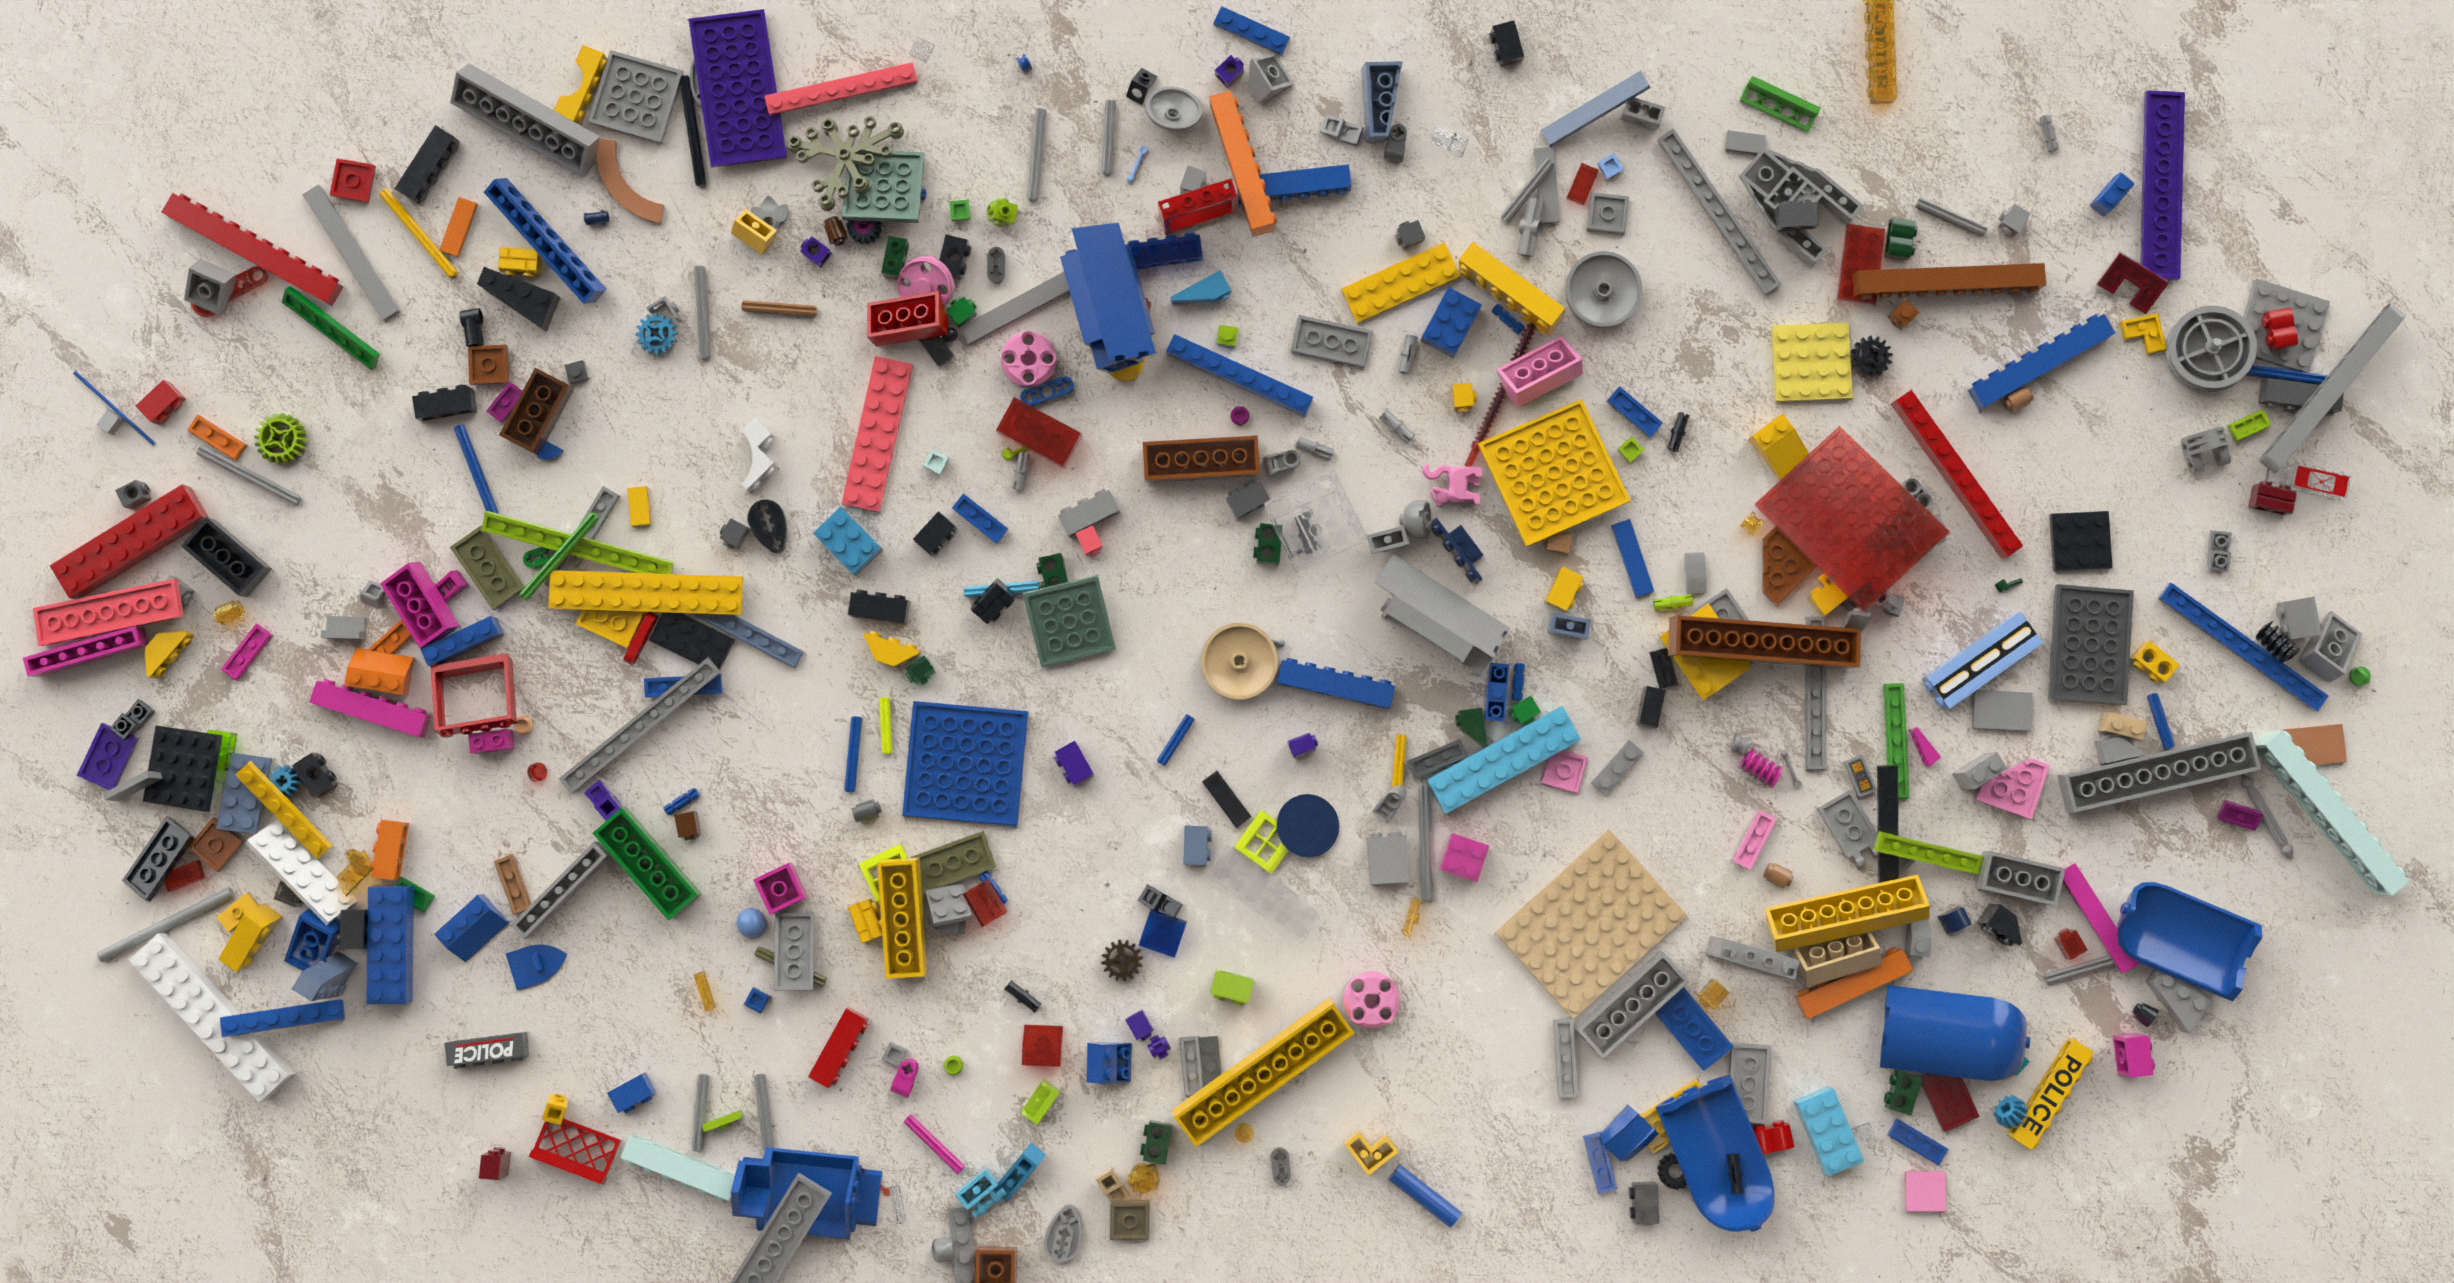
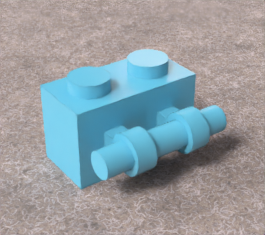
[955,1166,1007,1218]

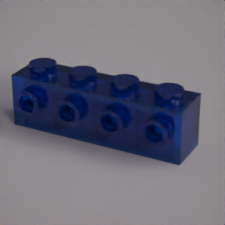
[1126,232,1203,270]

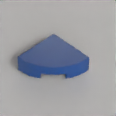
[537,441,564,460]

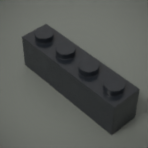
[394,125,460,205]

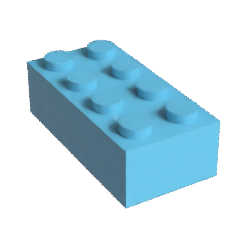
[1793,1086,1864,1176]

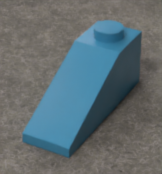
[1170,270,1231,304]
[994,1142,1046,1202]

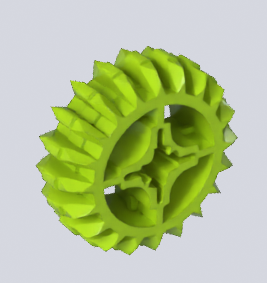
[254,413,308,465]

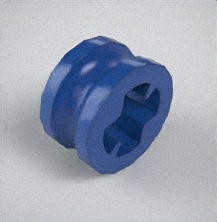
[1016,54,1033,73]

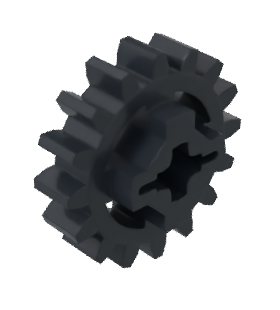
[1850,336,1893,378]

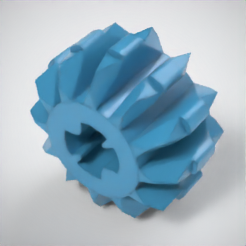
[268,765,302,797]
[1993,1095,2028,1129]

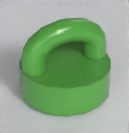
[2349,666,2371,686]

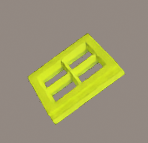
[1234,810,1289,874]
[859,843,908,905]

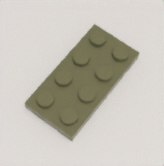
[450,525,525,610]
[911,831,996,894]

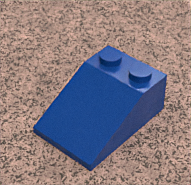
[284,908,340,971]

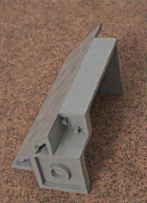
[1375,554,1510,678]

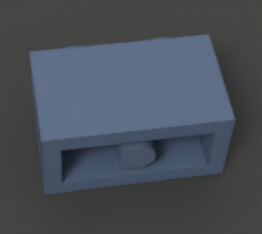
[1547,613,1591,640]
[1183,825,1212,865]

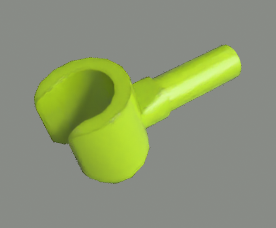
[1001,445,1029,461]

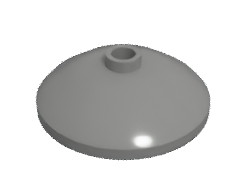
[1145,87,1202,131]

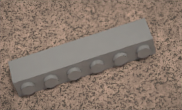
[510,842,612,939]

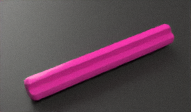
[904,1114,965,1174]

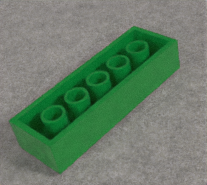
[592,807,702,921]

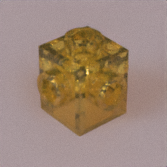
[1128,1163,1160,1193]

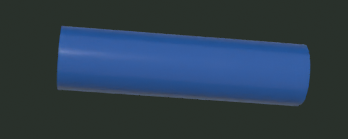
[1388,1164,1462,1228]

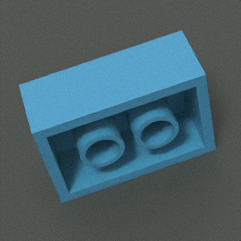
[813,507,883,576]

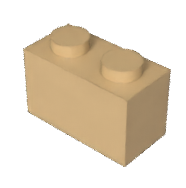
[2098,712,2147,741]

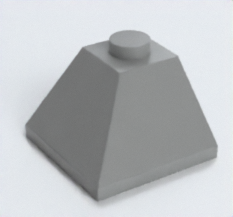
[1248,52,1294,103]

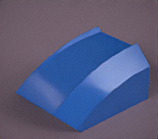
[1600,1104,1659,1161]

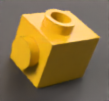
[1451,383,1477,412]
[542,1093,568,1125]

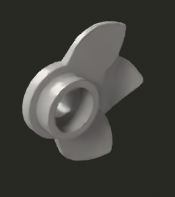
[750,196,789,230]

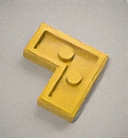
[2119,313,2167,355]

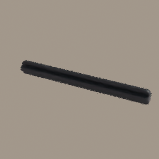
[680,75,706,187]

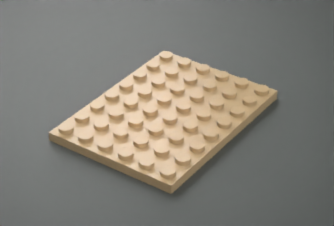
[1495,829,1687,1020]

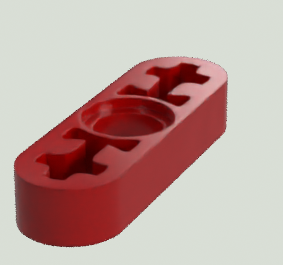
[623,612,658,665]

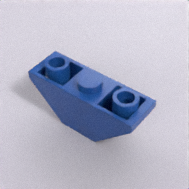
[1485,663,1509,722]

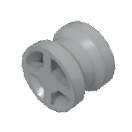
[1730,733,1751,756]

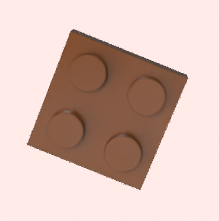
[468,344,509,385]
[188,818,244,872]

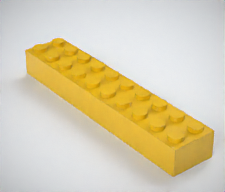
[1171,998,1355,1147]

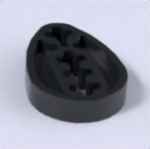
[747,499,788,554]

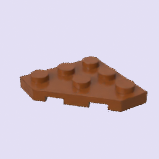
[1762,525,1818,606]

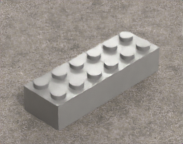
[1574,951,1689,1059]

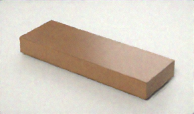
[494,854,532,915]

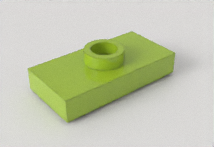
[2227,409,2271,442]
[702,1110,744,1132]

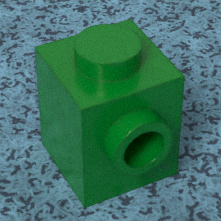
[946,296,977,328]
[1509,696,1541,726]

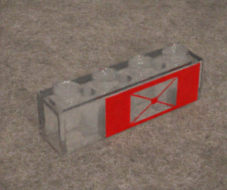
[2265,461,2351,501]

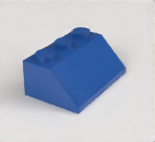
[434,894,509,962]

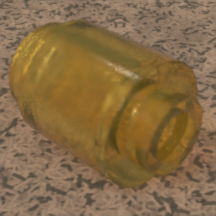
[213,600,245,625]

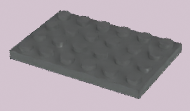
[2048,584,2134,705]

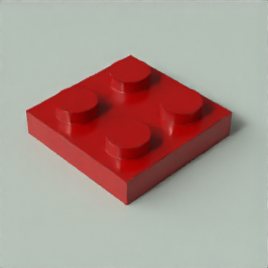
[329,158,376,203]

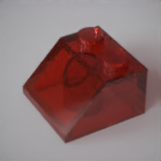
[1021,1024,1063,1067]

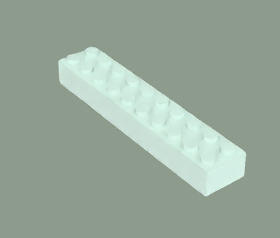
[2255,730,2410,896]

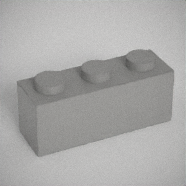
[1058,489,1120,538]

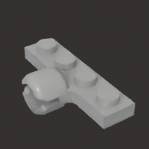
[932,1206,976,1283]

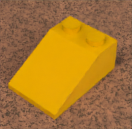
[1748,413,1813,484]

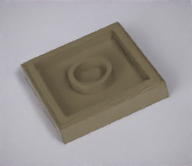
[1109,1200,1150,1240]

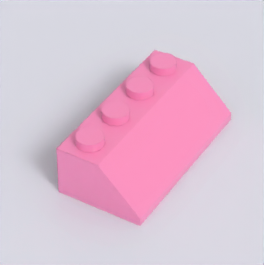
[1496,336,1583,408]

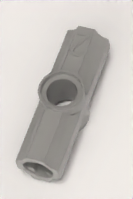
[1517,197,1545,257]

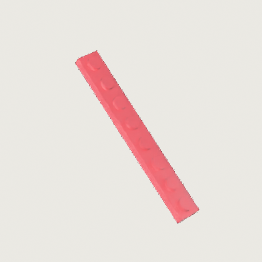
[765,62,917,116]

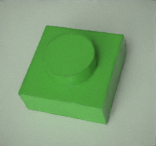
[949,200,971,222]

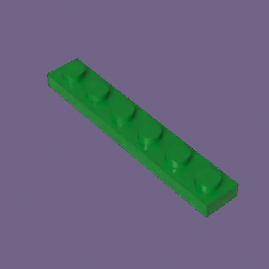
[281,286,380,370]

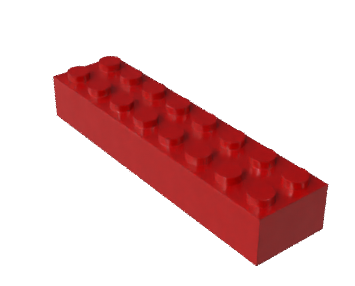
[49,484,209,599]

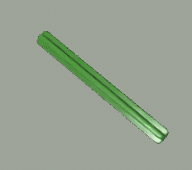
[519,512,599,601]

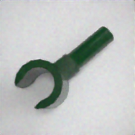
[1995,578,2023,592]

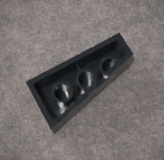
[477,267,561,332]

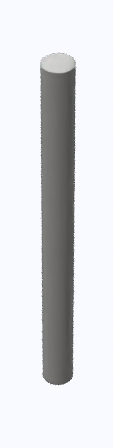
[97,887,235,962]

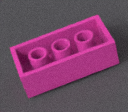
[380,562,460,648]

